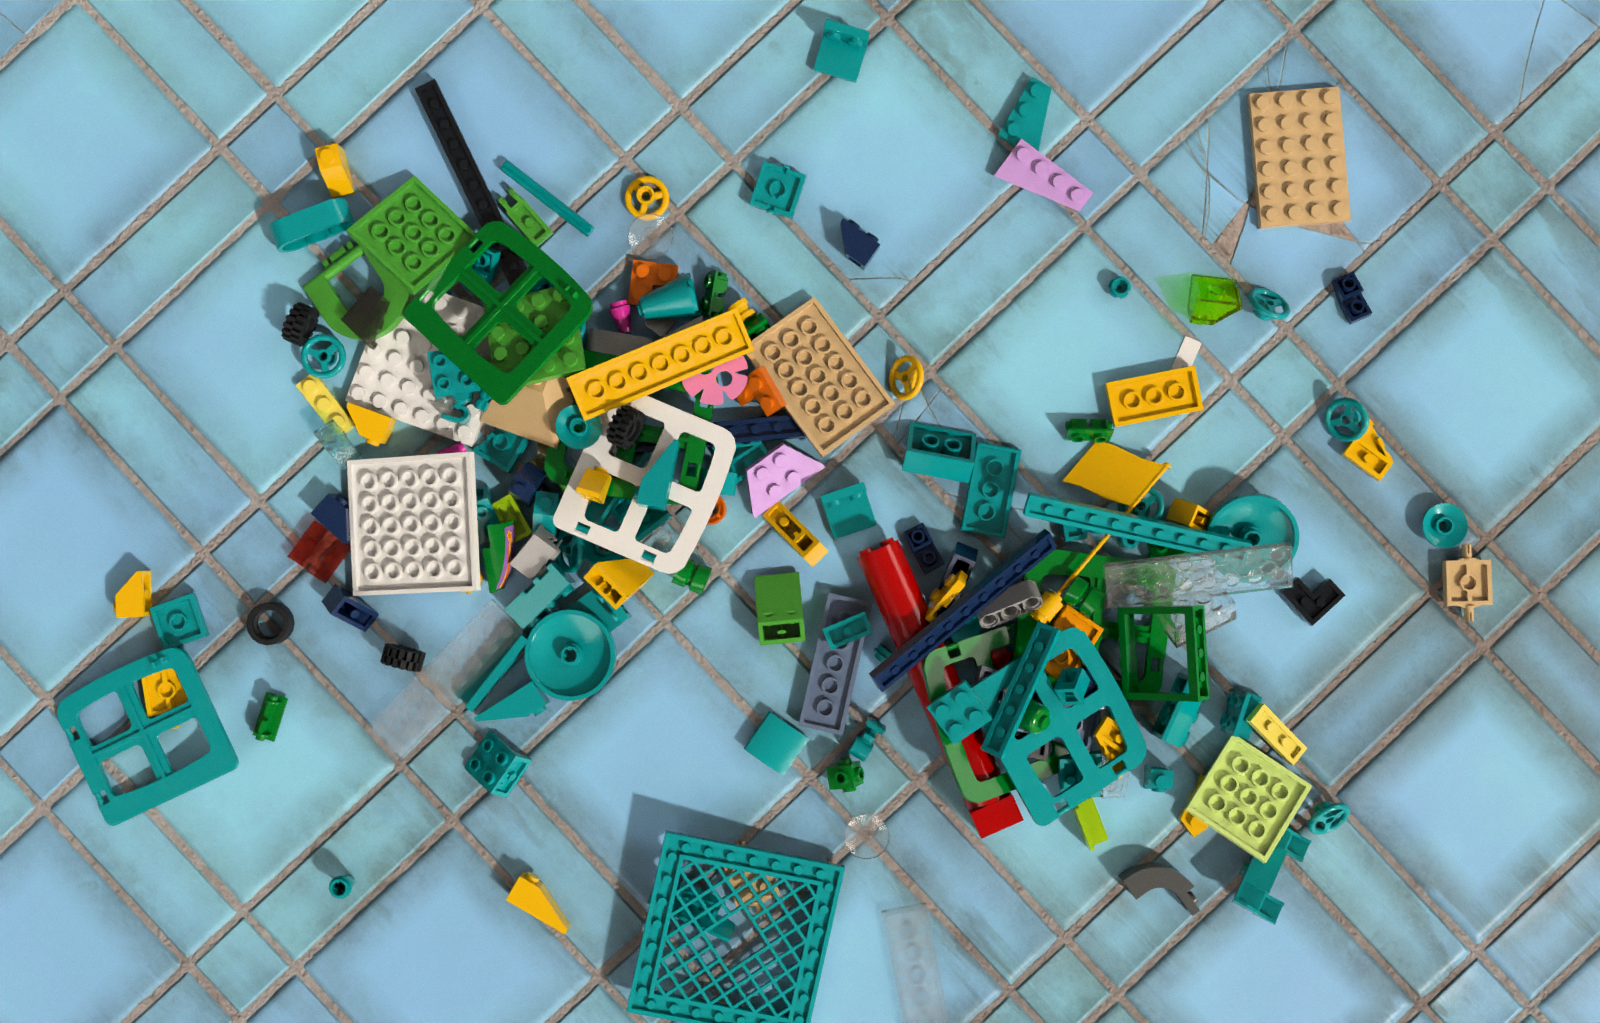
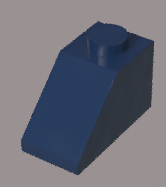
[508,462,547,508]
[310,493,351,544]
[321,584,379,632]

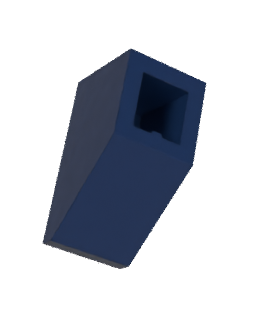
[840,218,880,270]

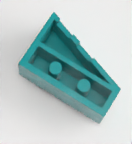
[505,562,576,629]

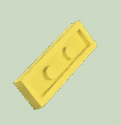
[296,374,355,439]
[1246,703,1307,765]

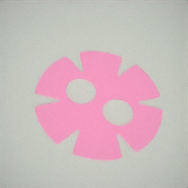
[682,355,748,405]

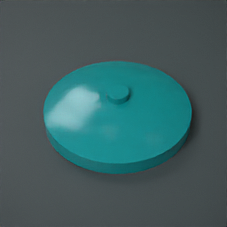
[1206,493,1299,582]
[525,609,617,701]

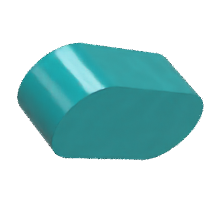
[269,198,355,253]

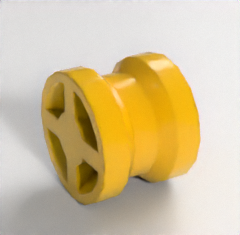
[727,298,755,322]

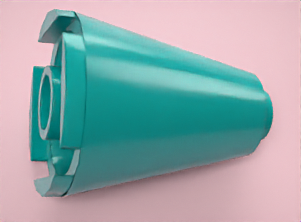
[637,273,702,319]

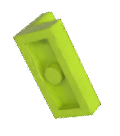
[1072,797,1109,851]

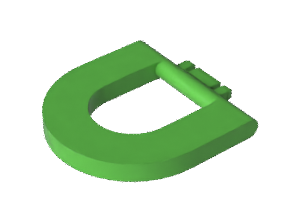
[303,240,411,341]

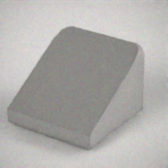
[644,319,676,338]

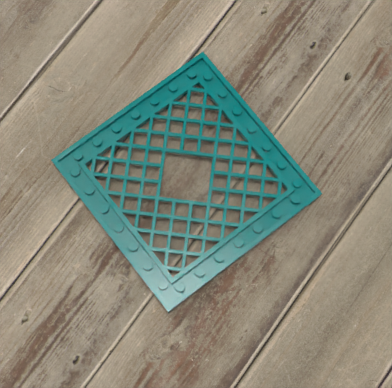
[626,830,845,1023]

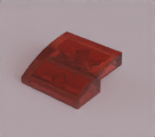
[287,519,351,584]

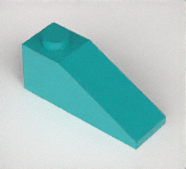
[634,439,680,511]
[532,491,563,561]
[474,681,550,722]

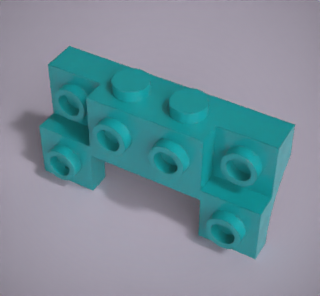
[1232,827,1311,925]

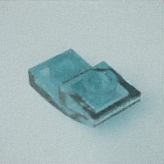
[314,419,362,470]

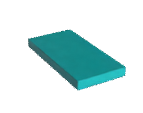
[960,441,1021,538]

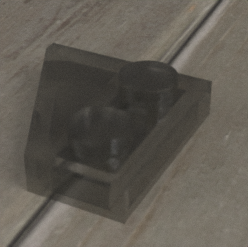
[341,286,390,350]

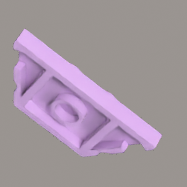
[745,443,825,518]

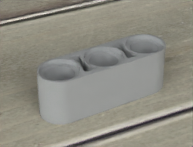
[586,328,654,356]
[977,580,1043,628]

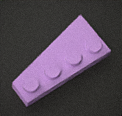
[994,138,1093,211]

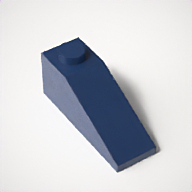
[938,541,978,613]

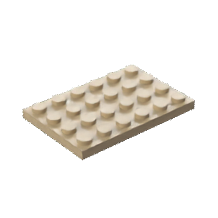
[1247,86,1351,229]
[745,296,895,458]

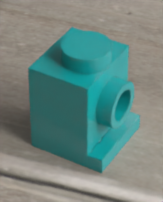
[1054,668,1090,705]
[1143,765,1174,792]

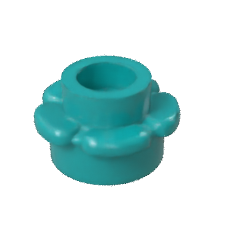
[1108,276,1131,299]
[874,644,893,663]

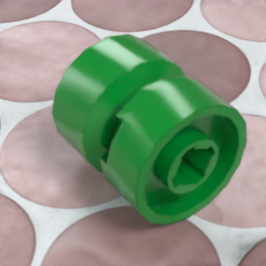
[671,558,712,595]
[1062,576,1105,618]

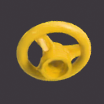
[624,176,669,220]
[889,355,924,400]

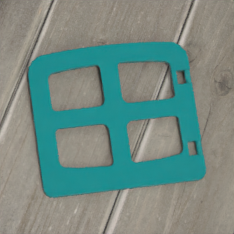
[971,628,1147,826]
[57,647,239,826]

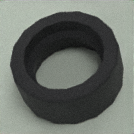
[246,602,295,646]

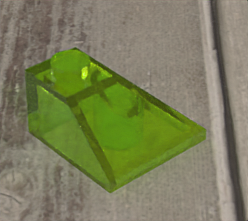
[1187,274,1242,325]

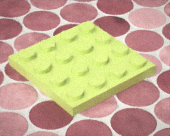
[1184,735,1312,863]

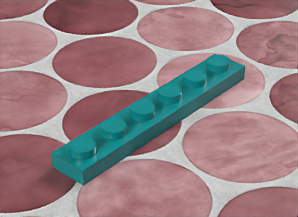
[980,621,1061,760]

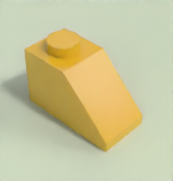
[314,143,355,199]
[346,402,397,447]
[576,466,612,504]
[1166,498,1212,530]
[113,571,153,618]

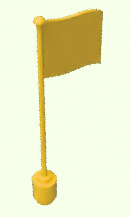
[1030,442,1171,623]

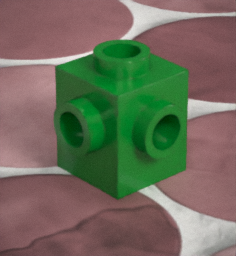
[826,758,864,792]

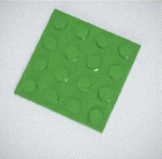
[347,176,476,296]
[483,287,586,386]

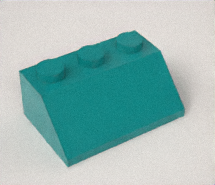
[902,421,976,483]
[1150,672,1206,748]

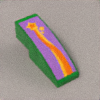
[482,520,515,593]

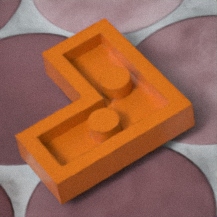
[628,259,679,306]
[736,365,787,417]

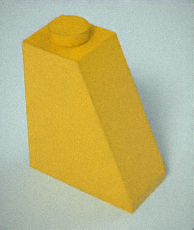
[583,559,655,610]

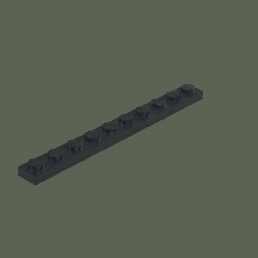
[415,79,527,286]

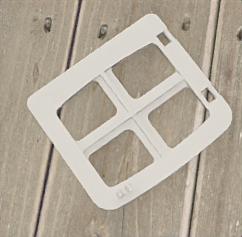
[553,395,736,574]

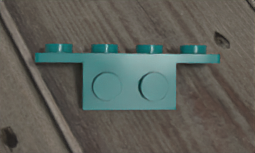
[647,880,736,942]

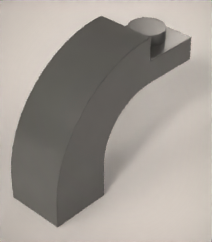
[1119,862,1200,916]

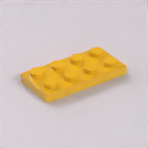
[1104,365,1204,428]

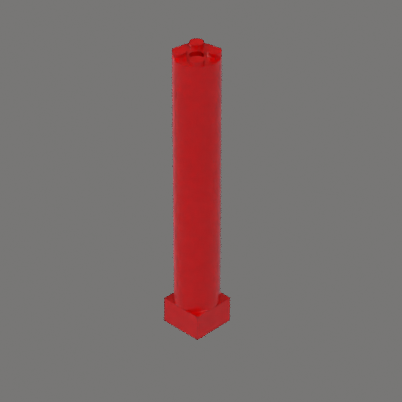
[857,537,1023,839]

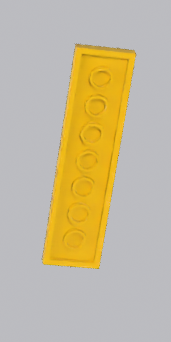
[566,308,755,421]

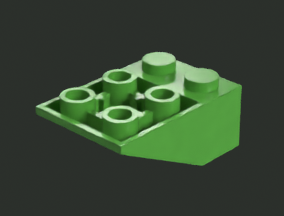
[754,572,806,646]

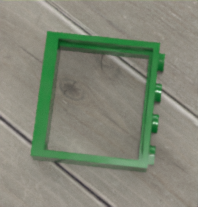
[1117,605,1210,702]

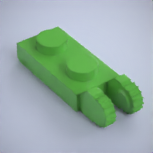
[497,187,554,247]

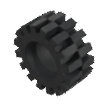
[281,302,319,347]
[606,405,646,450]
[380,643,426,672]

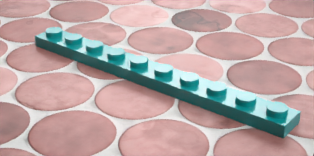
[1023,492,1252,564]

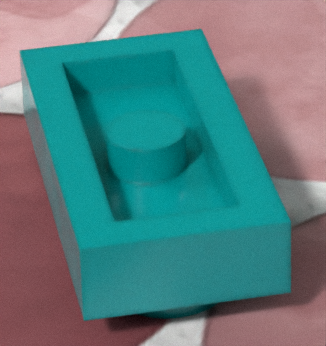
[822,611,873,650]

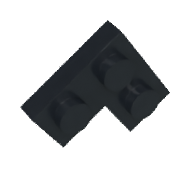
[1279,577,1346,626]

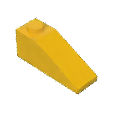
[762,501,828,567]
[506,872,571,934]

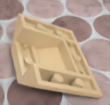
[479,377,576,449]

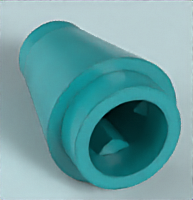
[329,875,355,899]

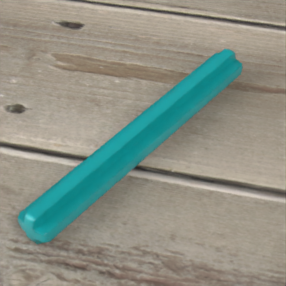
[500,160,594,237]

